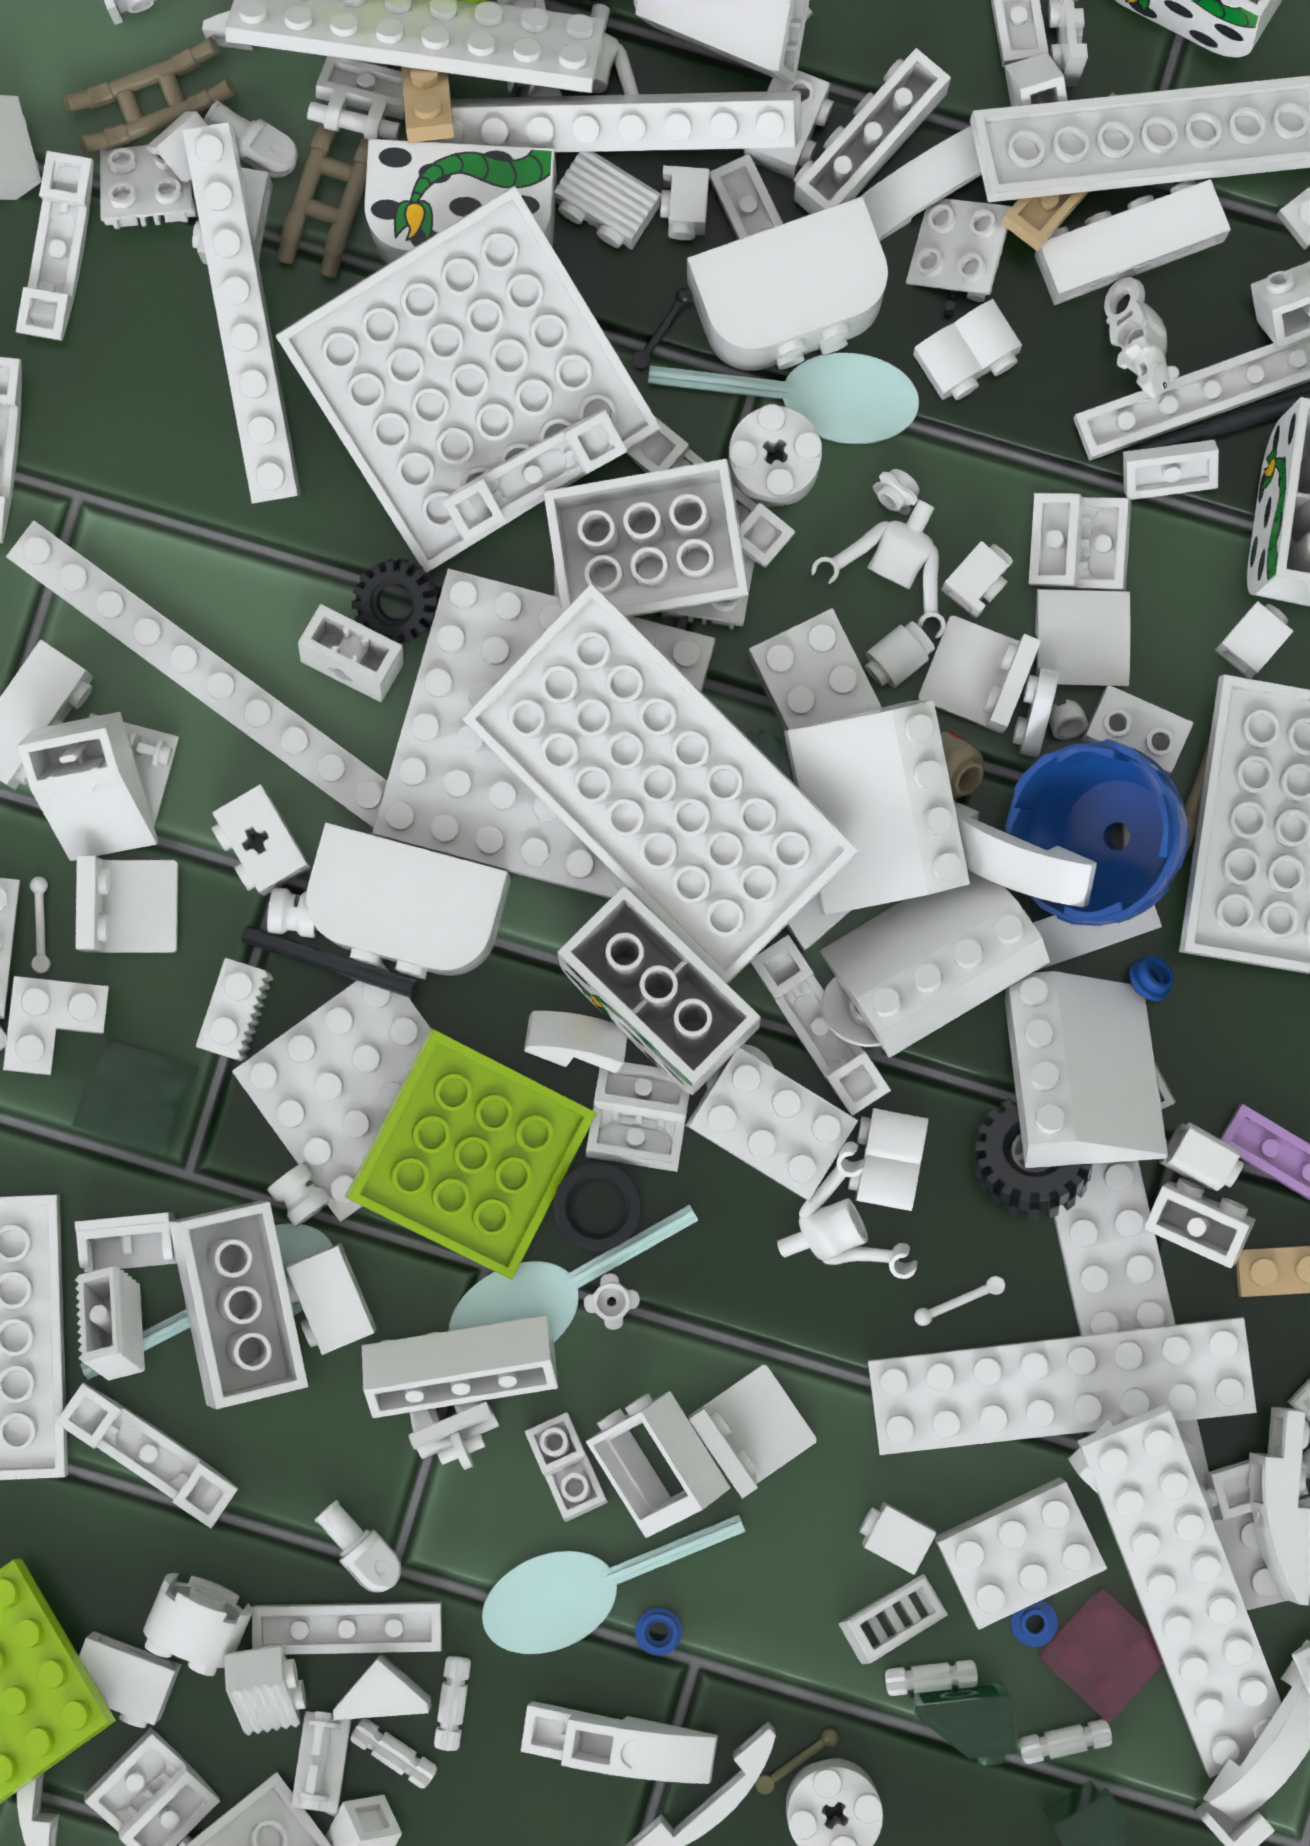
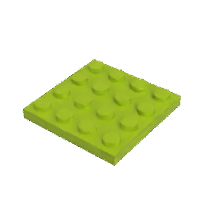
[345,1028,596,1280]
[0,1559,116,1804]

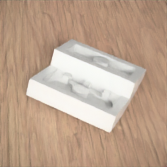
[1029,493,1132,591]
[1035,589,1131,686]
[586,1062,690,1172]
[84,1727,220,1846]

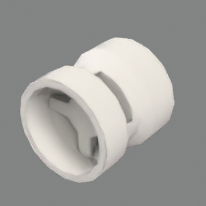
[267,887,318,938]
[267,1162,332,1227]

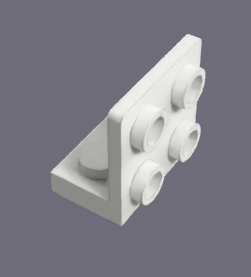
[918,616,1041,734]
[76,856,179,953]
[688,1364,817,1499]

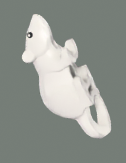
[1104,277,1179,399]

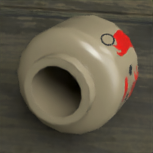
[940,731,984,799]

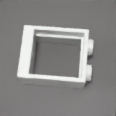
[586,1391,731,1538]

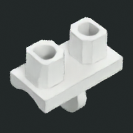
[408,1401,499,1470]

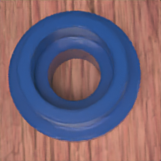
[1129,956,1174,1001]
[1010,1600,1058,1647]
[635,1607,682,1656]

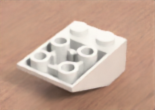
[17,712,158,861]

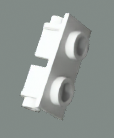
[291,1711,352,1813]

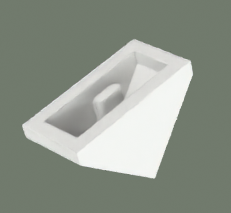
[333,1653,432,1720]

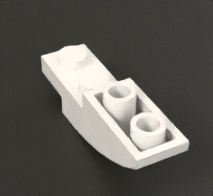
[1249,1407,1310,1606]
[521,1701,718,1784]

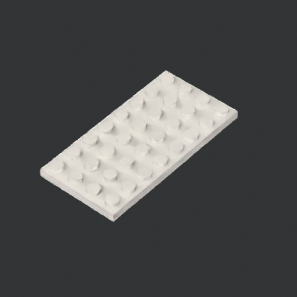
[462,584,860,985]

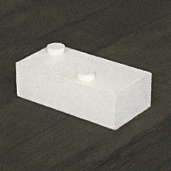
[169,1201,308,1409]

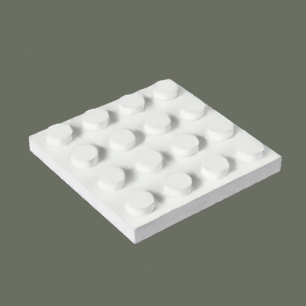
[232,962,431,1222]

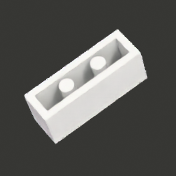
[0,639,94,790]

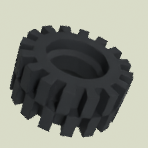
[351,558,440,644]

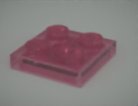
[1038,1587,1164,1723]

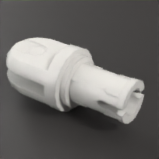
[204,100,298,178]
[314,1500,401,1593]

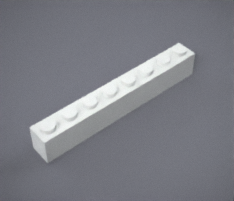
[429,91,802,152]
[182,122,301,504]

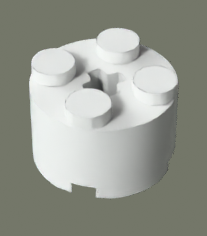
[728,404,822,507]
[143,1573,253,1676]
[786,1758,883,1846]

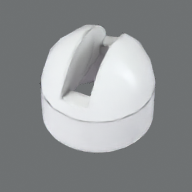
[1049,699,1088,740]

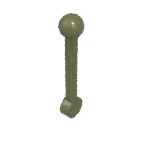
[756,1728,840,1794]

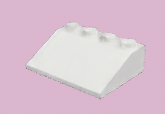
[543,459,749,618]
[784,700,970,915]
[820,870,1050,1058]
[1004,971,1168,1168]

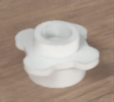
[873,469,920,515]
[584,1273,640,1330]

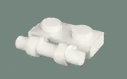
[307,56,405,140]

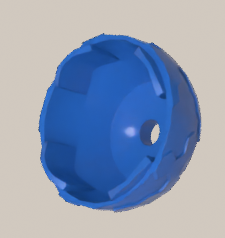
[1005,739,1189,926]

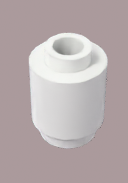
[865,621,935,688]

